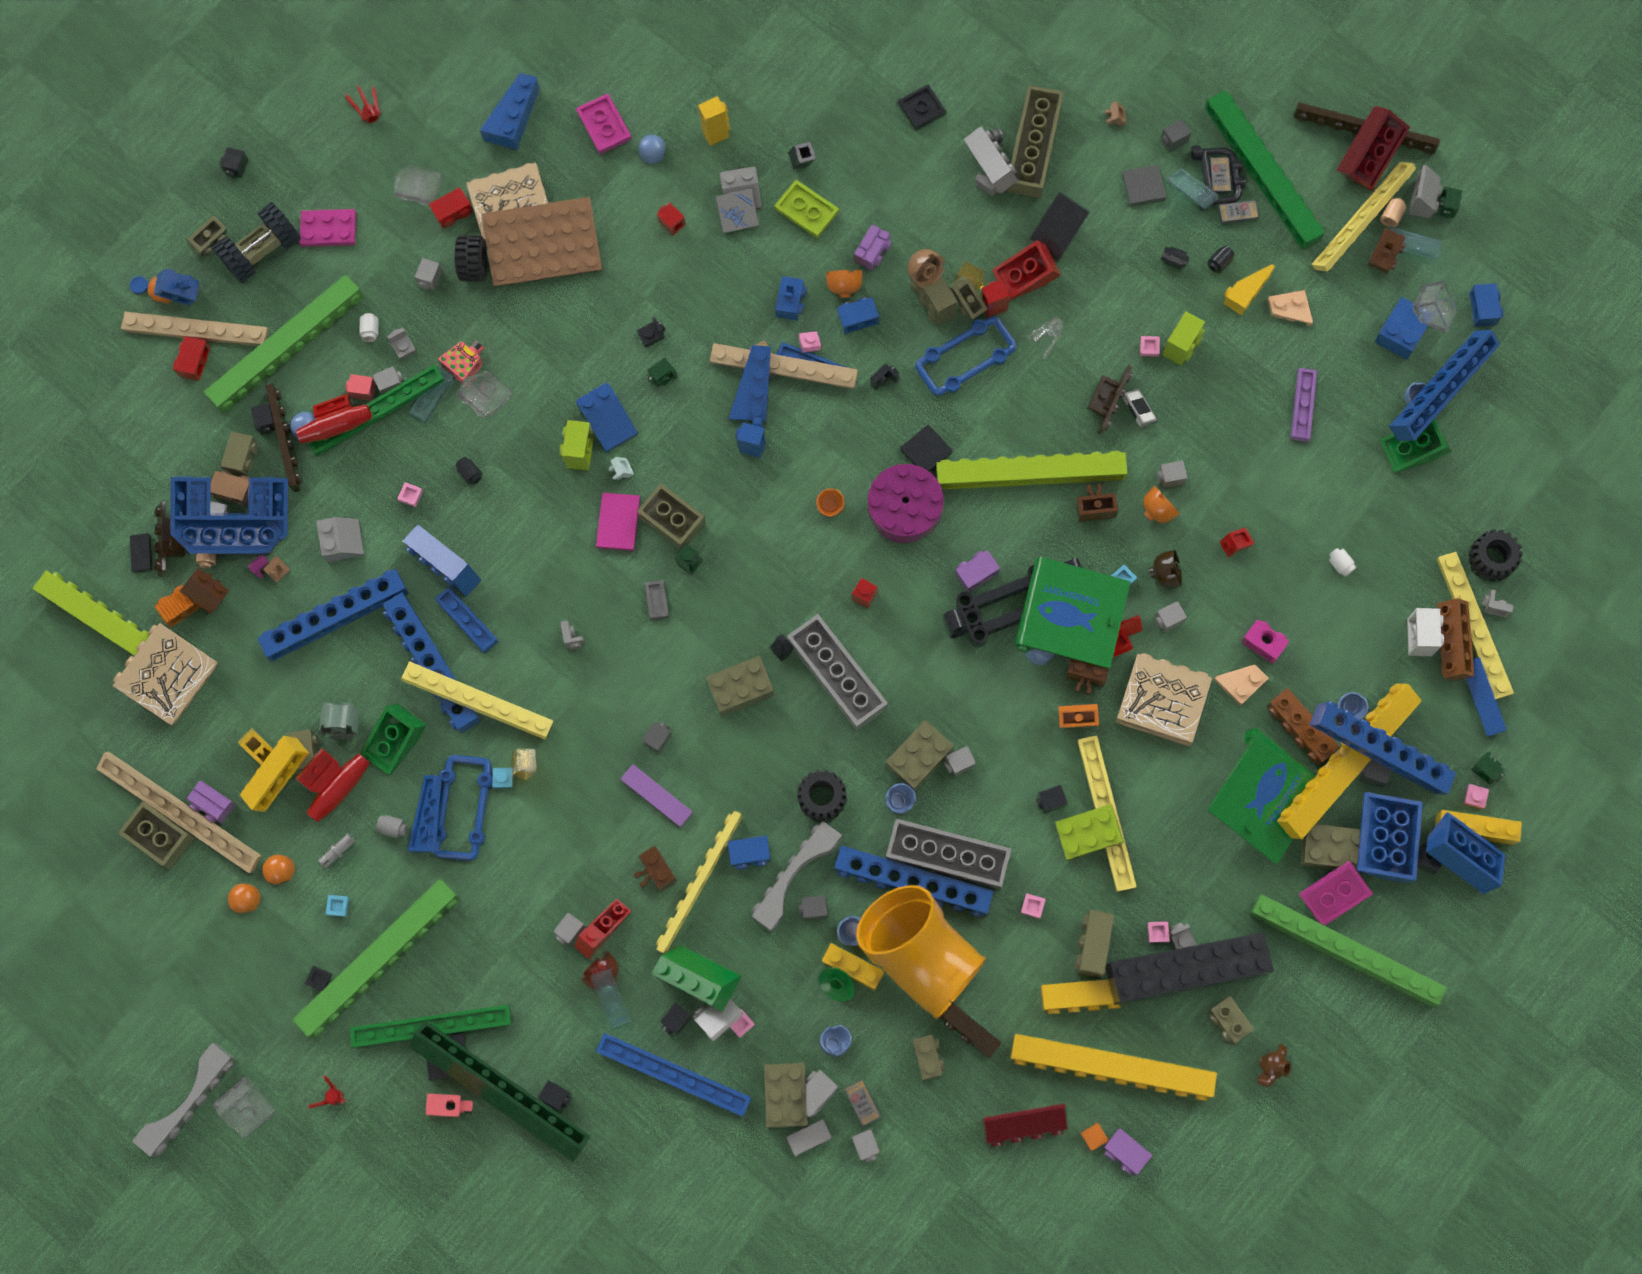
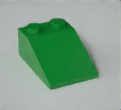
[1380,418,1452,473]
[360,703,427,775]

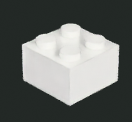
[1407,608,1444,656]

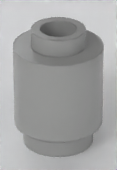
[376,815,407,839]

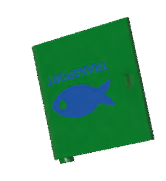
[1014,557,1131,669]
[1207,728,1316,864]

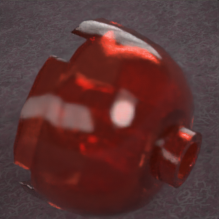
[580,950,619,990]

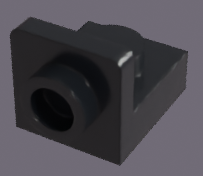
[636,317,666,348]
[870,363,899,390]

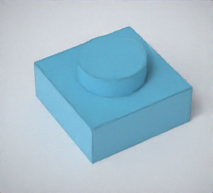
[1111,564,1137,585]
[492,768,513,789]
[325,895,349,917]

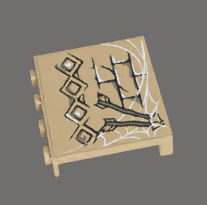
[466,163,548,248]
[113,623,219,726]
[1115,653,1212,747]

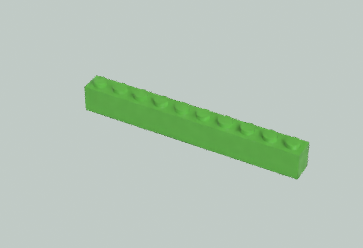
[204,274,364,413]
[292,879,459,1038]
[1249,894,1447,1008]

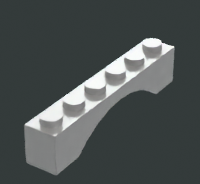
[751,821,842,933]
[132,1043,236,1157]

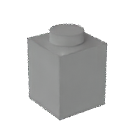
[415,258,443,290]
[373,367,404,395]
[1157,461,1188,488]
[1155,601,1187,633]
[944,746,976,777]
[553,913,586,946]
[852,1129,880,1163]

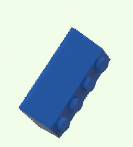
[1426,812,1505,894]

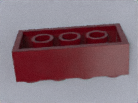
[1336,105,1410,192]
[982,1103,1068,1147]

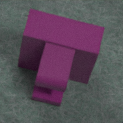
[247,554,268,578]

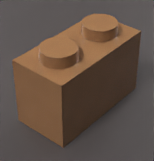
[211,470,248,507]

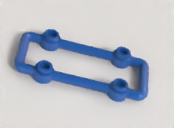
[915,316,1017,396]
[433,755,493,861]

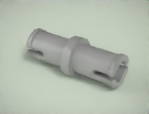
[318,833,356,869]

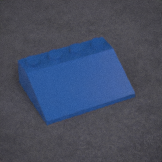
[1357,792,1423,883]

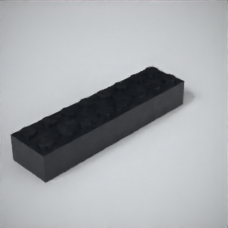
[1105,932,1274,1005]

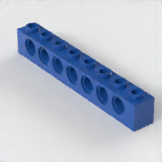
[1389,330,1500,441]
[258,569,409,662]
[383,593,481,733]
[1309,701,1456,795]
[834,846,994,918]

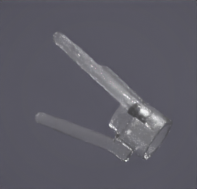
[1026,317,1064,360]

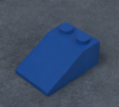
[1375,297,1435,360]
[575,382,638,453]

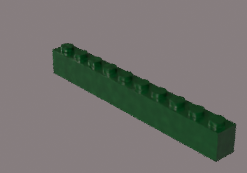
[408,1021,591,1162]

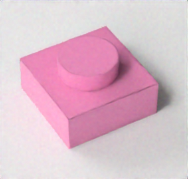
[798,331,821,352]
[1140,336,1160,357]
[397,482,423,507]
[1463,784,1489,809]
[1021,893,1045,919]
[1147,921,1170,943]
[730,1009,755,1038]

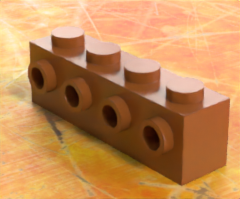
[1437,598,1475,681]
[1267,688,1340,766]

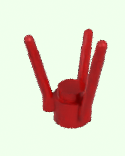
[345,86,381,123]
[307,1075,346,1109]

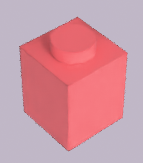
[346,374,376,401]

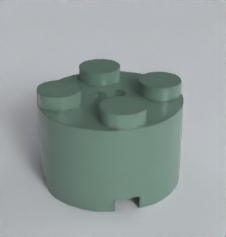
[318,702,360,740]

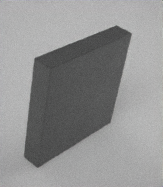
[1122,165,1166,206]

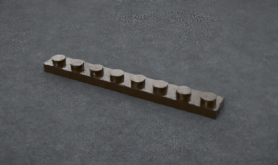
[1293,102,1441,154]

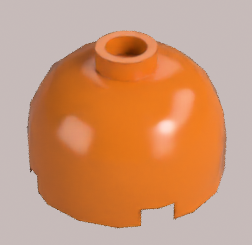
[826,270,863,298]
[1143,486,1180,523]

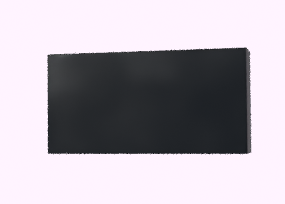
[130,533,152,573]

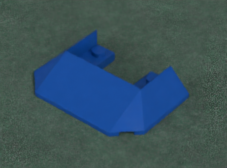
[170,475,288,554]

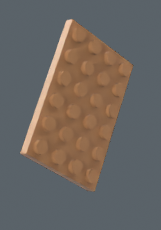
[481,197,602,287]

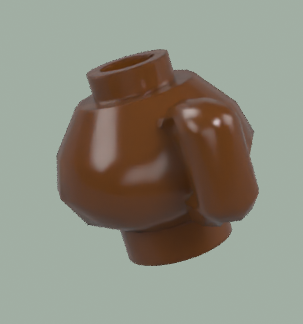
[1257,1044,1292,1087]

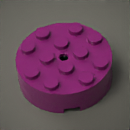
[868,464,944,543]

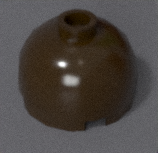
[1150,550,1182,589]

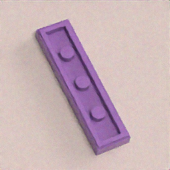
[1290,368,1317,442]
[621,764,693,828]

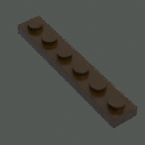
[265,384,302,492]

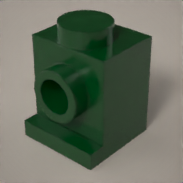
[1438,186,1463,218]
[647,357,678,387]
[675,544,703,575]
[1471,751,1505,785]

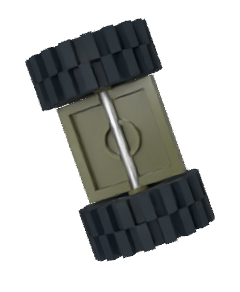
[212,202,301,284]

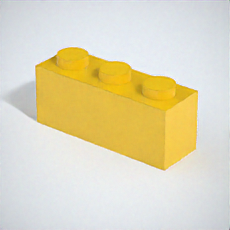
[698,96,730,146]
[822,943,884,991]

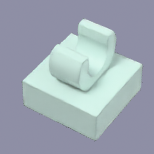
[609,457,634,480]

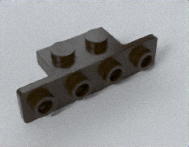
[1087,364,1133,434]
[154,501,185,577]
[939,1000,1001,1058]

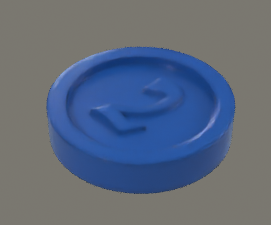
[130,276,149,294]

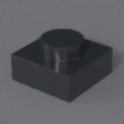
[770,634,794,662]
[305,966,333,991]

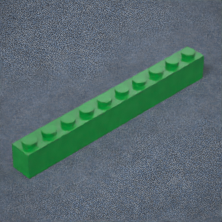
[1205,90,1325,251]

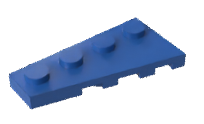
[729,345,771,421]
[407,775,442,853]

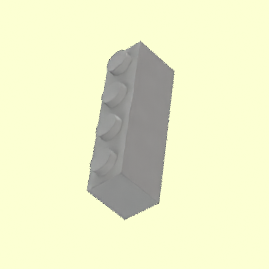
[964,126,1018,194]

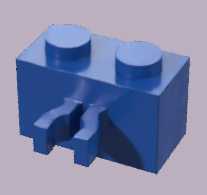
[154,269,199,306]
[775,276,807,321]
[735,417,766,458]

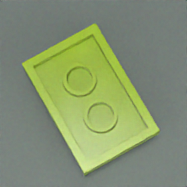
[774,180,839,239]
[1055,804,1124,860]

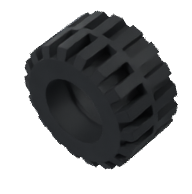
[454,235,487,282]
[1468,529,1523,582]
[797,769,847,822]

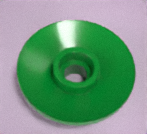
[818,967,856,1002]

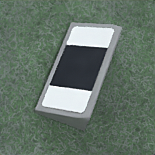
[1123,389,1157,429]

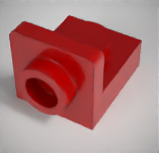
[1220,527,1255,557]

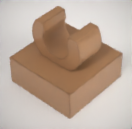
[1105,101,1127,126]
[262,555,290,582]

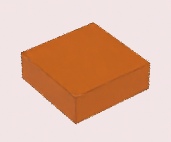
[1080,1123,1109,1151]

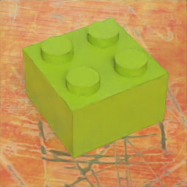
[1163,311,1205,366]
[559,420,595,471]

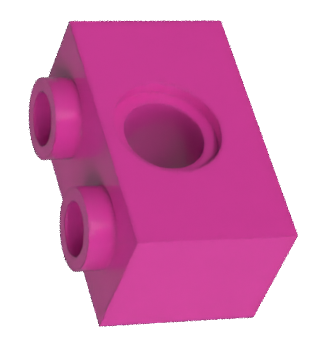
[1241,619,1290,664]

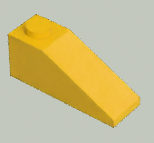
[1224,264,1275,315]
[238,728,273,765]

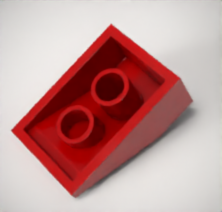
[992,240,1061,300]

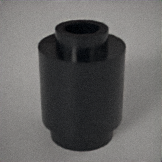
[1161,246,1189,270]
[1208,246,1235,273]
[455,457,482,485]

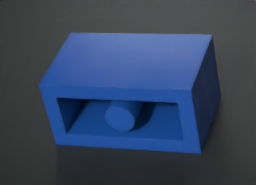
[1469,283,1503,327]
[837,297,879,334]
[728,835,771,870]

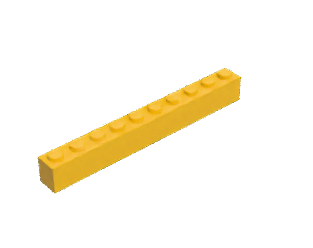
[1277,684,1422,839]
[1010,1034,1217,1101]

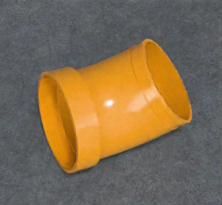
[856,885,987,1020]

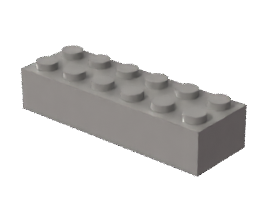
[787,614,888,731]
[886,819,1011,890]

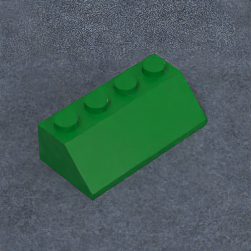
[651,945,742,1012]

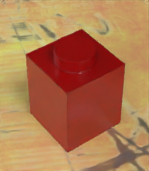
[657,203,686,236]
[852,578,878,609]

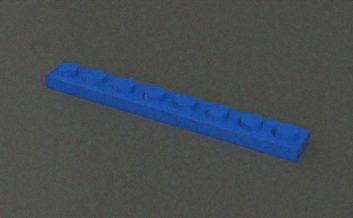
[596,1033,751,1117]

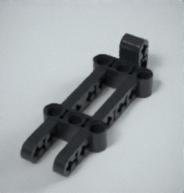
[942,558,1082,648]

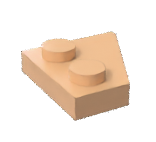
[1267,290,1313,326]
[1214,665,1269,706]

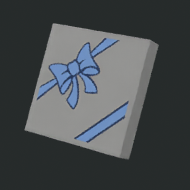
[716,189,759,233]

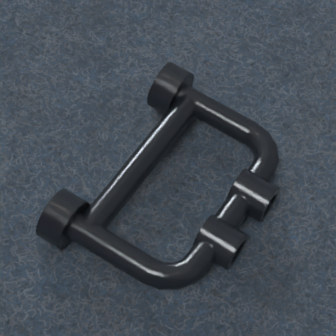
[1191,145,1246,210]

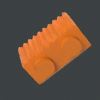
[154,585,200,627]
[1058,704,1099,728]

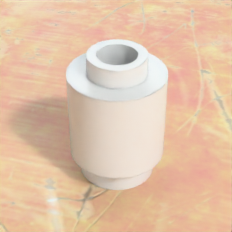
[360,313,378,342]
[1328,548,1357,577]

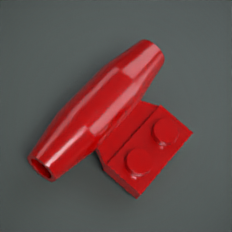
[296,393,372,444]
[296,748,370,823]

